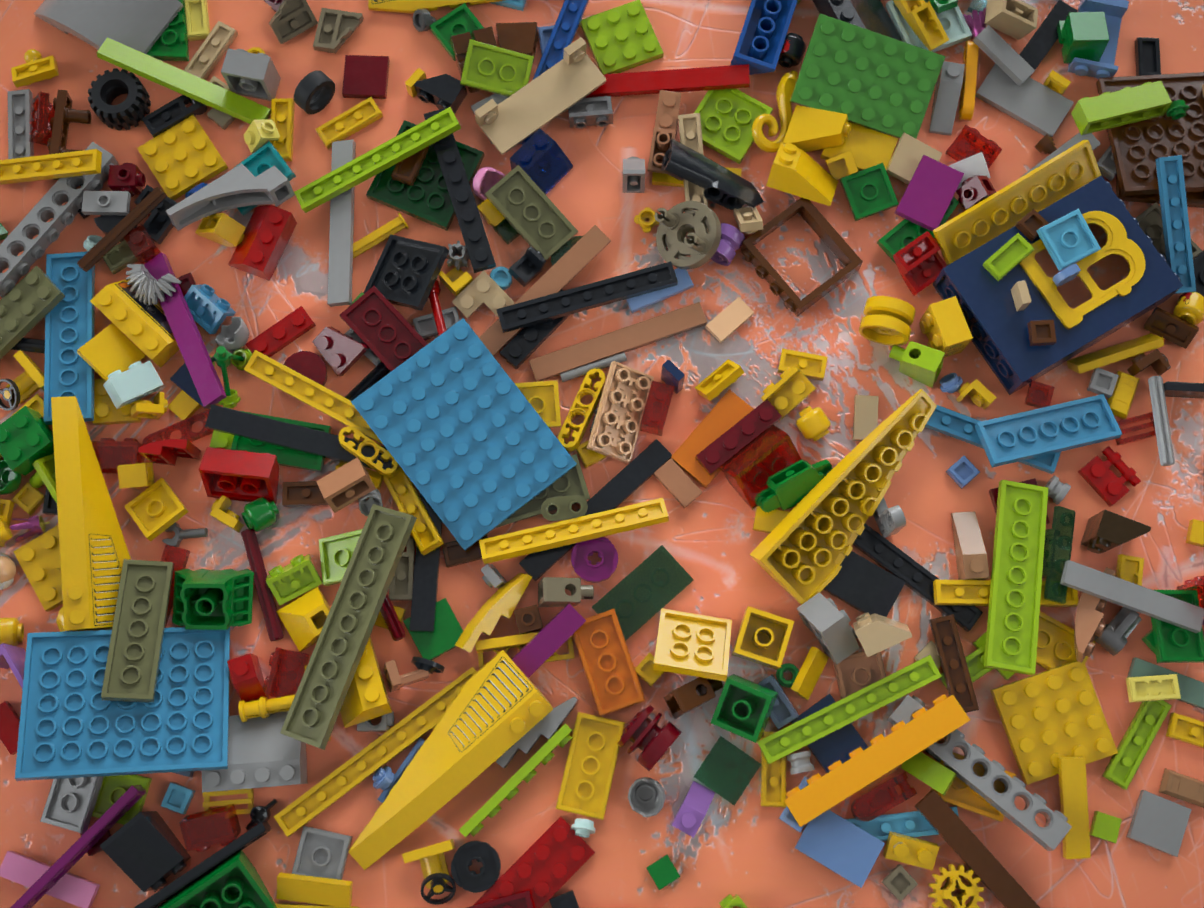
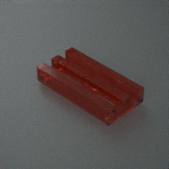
[1115,412,1156,446]

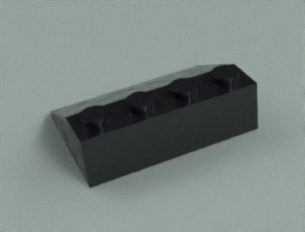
[813,0,902,41]

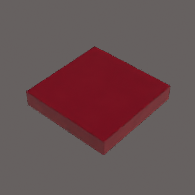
[342,55,390,99]

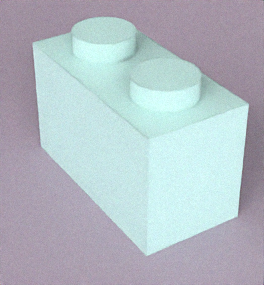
[103,361,164,409]

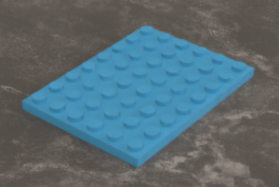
[351,318,577,551]
[15,627,230,781]

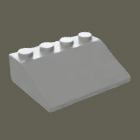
[202,711,308,793]

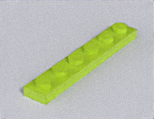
[459,723,572,837]

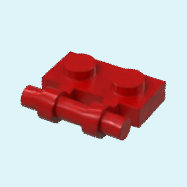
[1078,446,1141,507]

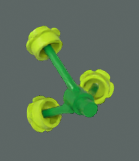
[209,346,252,408]

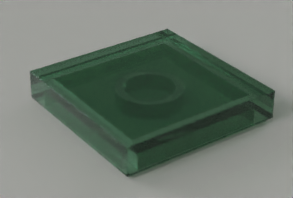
[693,736,761,805]

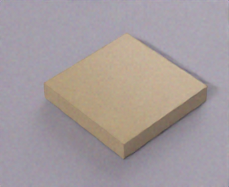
[886,132,942,185]

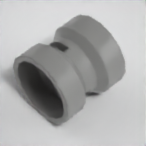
[358,488,383,516]

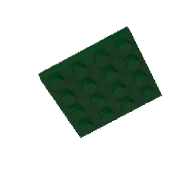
[366,120,484,231]

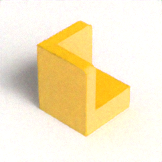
[825,150,858,180]
[439,266,473,297]
[117,462,155,489]

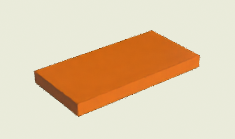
[670,389,754,488]
[572,609,646,716]

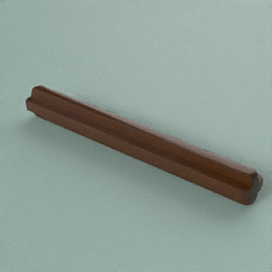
[77,187,167,272]

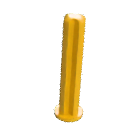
[353,213,409,259]

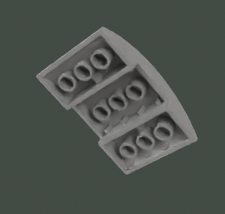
[34,0,184,54]

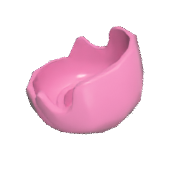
[472,167,505,200]

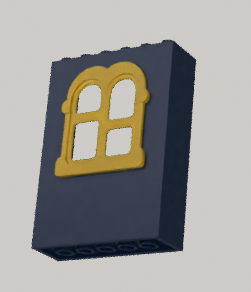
[932,175,1183,395]

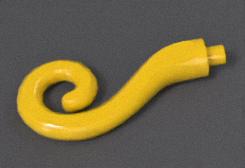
[752,70,798,153]

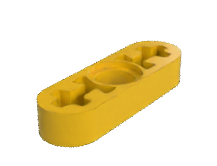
[338,426,398,476]

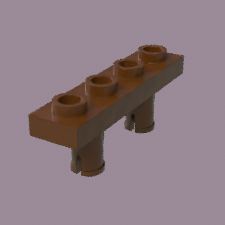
[47,90,91,180]

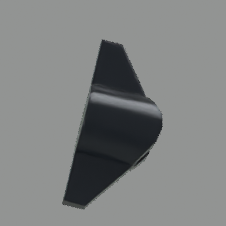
[246,799,278,830]

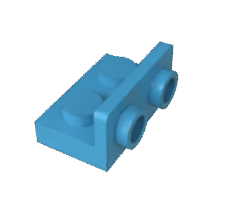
[184,284,236,334]

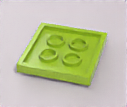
[580,0,664,74]
[694,89,773,164]

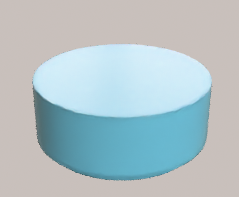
[490,267,512,290]

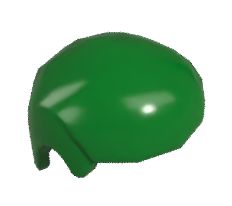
[0,459,22,495]

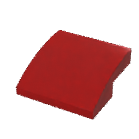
[893,231,947,296]
[137,439,201,466]

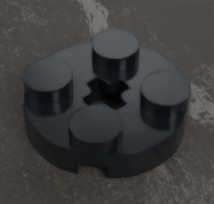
[451,841,501,893]

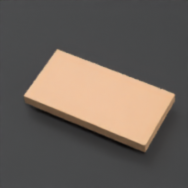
[587,361,654,464]

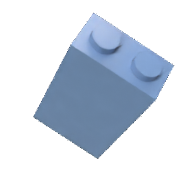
[1067,0,1129,79]

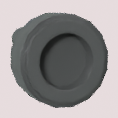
[413,9,437,32]

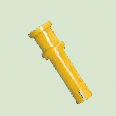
[238,694,296,722]

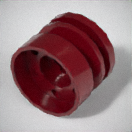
[617,705,682,771]

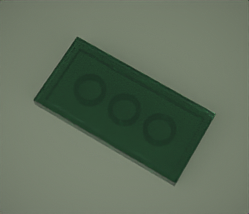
[592,545,694,641]

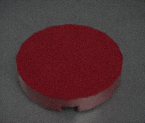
[283,351,328,386]

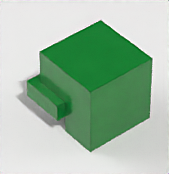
[1057,12,1109,64]

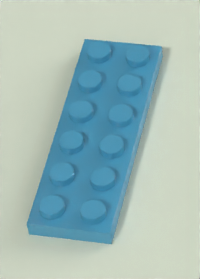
[974,394,1122,468]

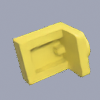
[243,119,280,153]

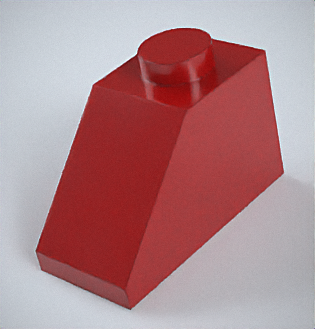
[227,653,269,702]

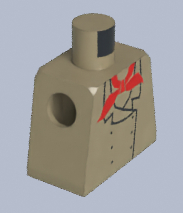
[538,577,594,608]

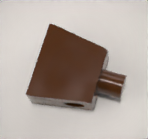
[496,22,538,63]
[664,677,723,719]

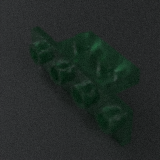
[1042,506,1076,604]

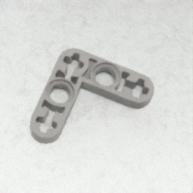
[873,497,906,538]

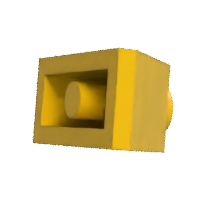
[195,213,246,247]

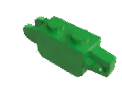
[754,459,833,513]

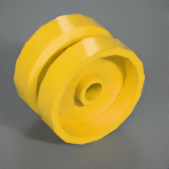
[858,296,916,346]

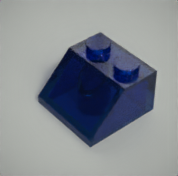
[509,129,573,195]

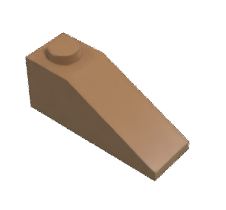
[951,511,990,580]

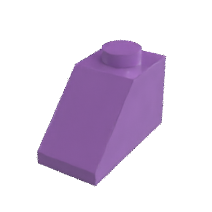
[670,781,715,838]

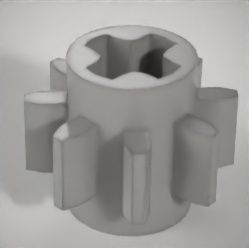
[446,241,470,271]

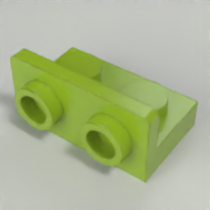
[266,554,323,606]

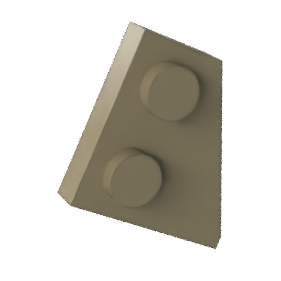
[313,8,364,53]

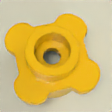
[634,207,659,233]

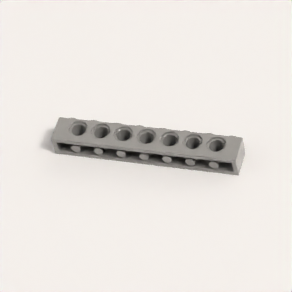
[0,142,119,298]
[887,695,1072,851]

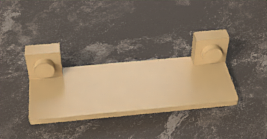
[475,37,606,155]

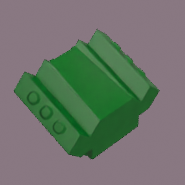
[172,569,254,630]

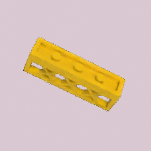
[475,632,575,669]

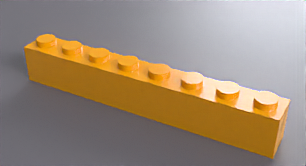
[784,694,970,827]

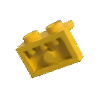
[761,367,817,419]

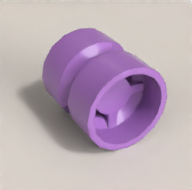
[711,223,745,266]

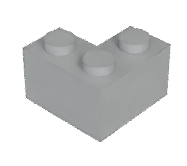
[796,592,860,664]

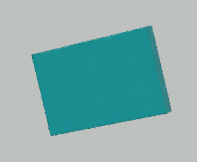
[231,141,296,216]

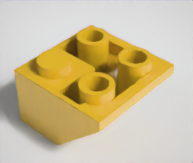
[276,586,331,652]

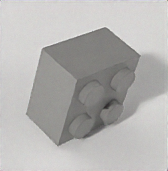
[221,49,281,101]

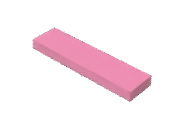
[0,851,100,908]

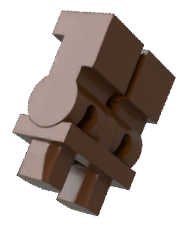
[449,26,496,93]

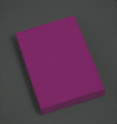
[894,155,964,232]

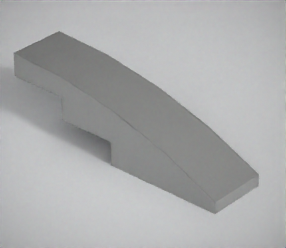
[496,697,578,768]

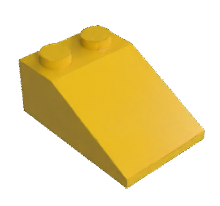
[766,143,838,206]

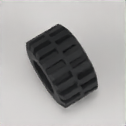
[88,68,151,130]

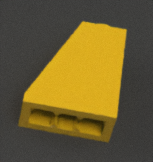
[783,105,851,152]

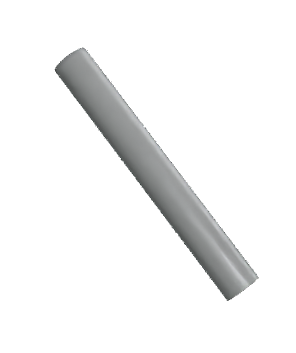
[560,352,627,382]

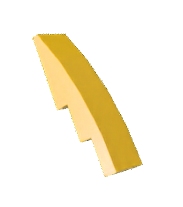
[893,0,949,51]
[455,573,532,653]

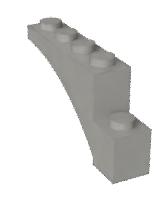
[166,164,295,231]

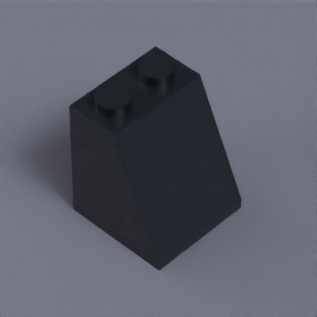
[100,811,191,892]

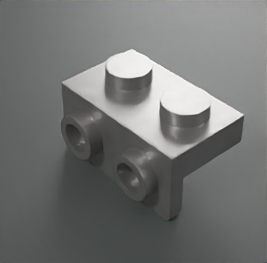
[568,96,613,129]

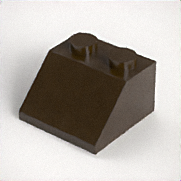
[1081,510,1151,554]

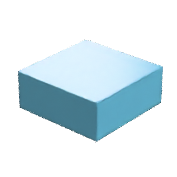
[161,782,195,815]

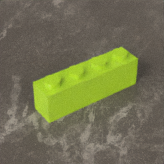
[1071,81,1172,135]

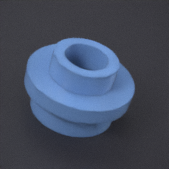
[940,373,963,393]
[372,766,395,790]

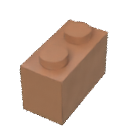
[316,457,376,513]

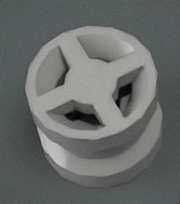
[1045,475,1071,505]
[786,750,815,775]

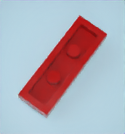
[245,306,316,357]

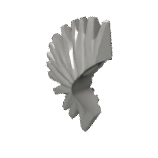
[126,264,181,305]

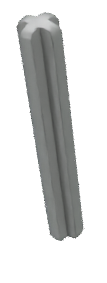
[1148,376,1175,466]

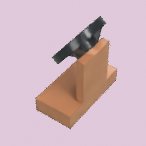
[383,657,445,693]

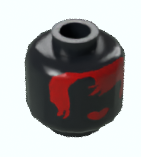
[778,33,806,68]

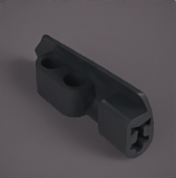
[661,138,764,210]

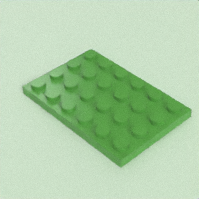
[790,13,945,139]

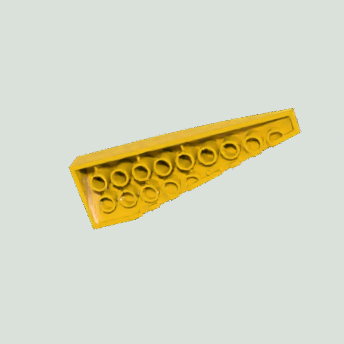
[749,389,937,605]

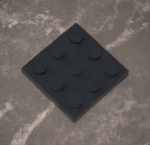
[364,234,449,311]

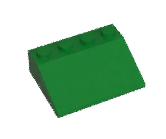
[157,849,277,908]

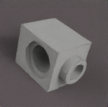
[357,711,394,732]

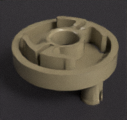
[654,201,722,270]

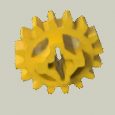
[928,864,984,908]

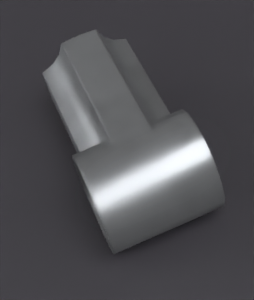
[1094,607,1142,656]

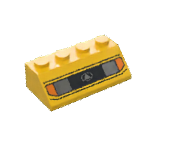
[90,279,180,368]

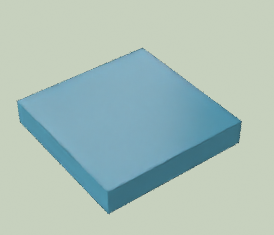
[1037,208,1101,271]

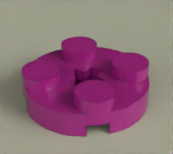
[571,537,618,583]

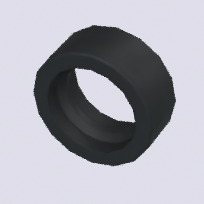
[294,70,336,114]

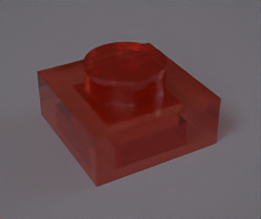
[1024,380,1055,408]

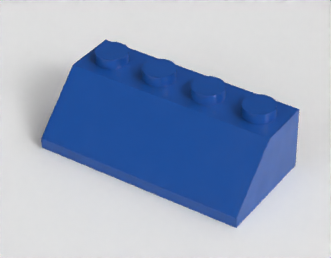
[730,0,798,75]

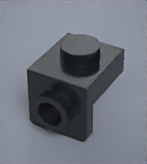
[508,246,546,287]

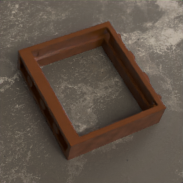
[741,198,863,317]

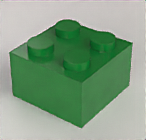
[0,406,54,476]
[711,674,778,743]

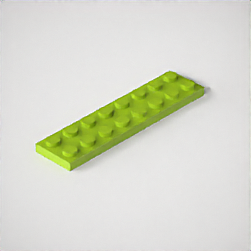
[984,480,1048,675]

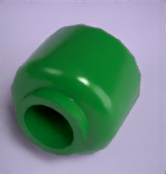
[241,497,279,532]

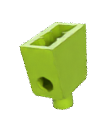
[889,341,945,388]

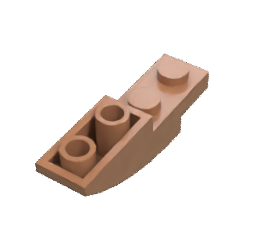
[647,90,682,174]
[1074,567,1116,663]

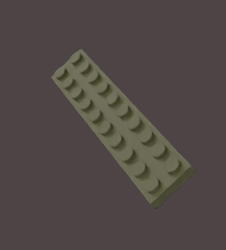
[280,504,417,750]

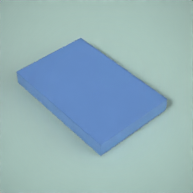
[794,810,885,888]

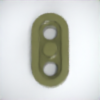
[541,495,588,521]

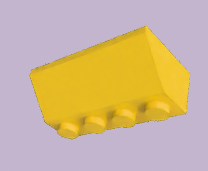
[340,636,392,728]

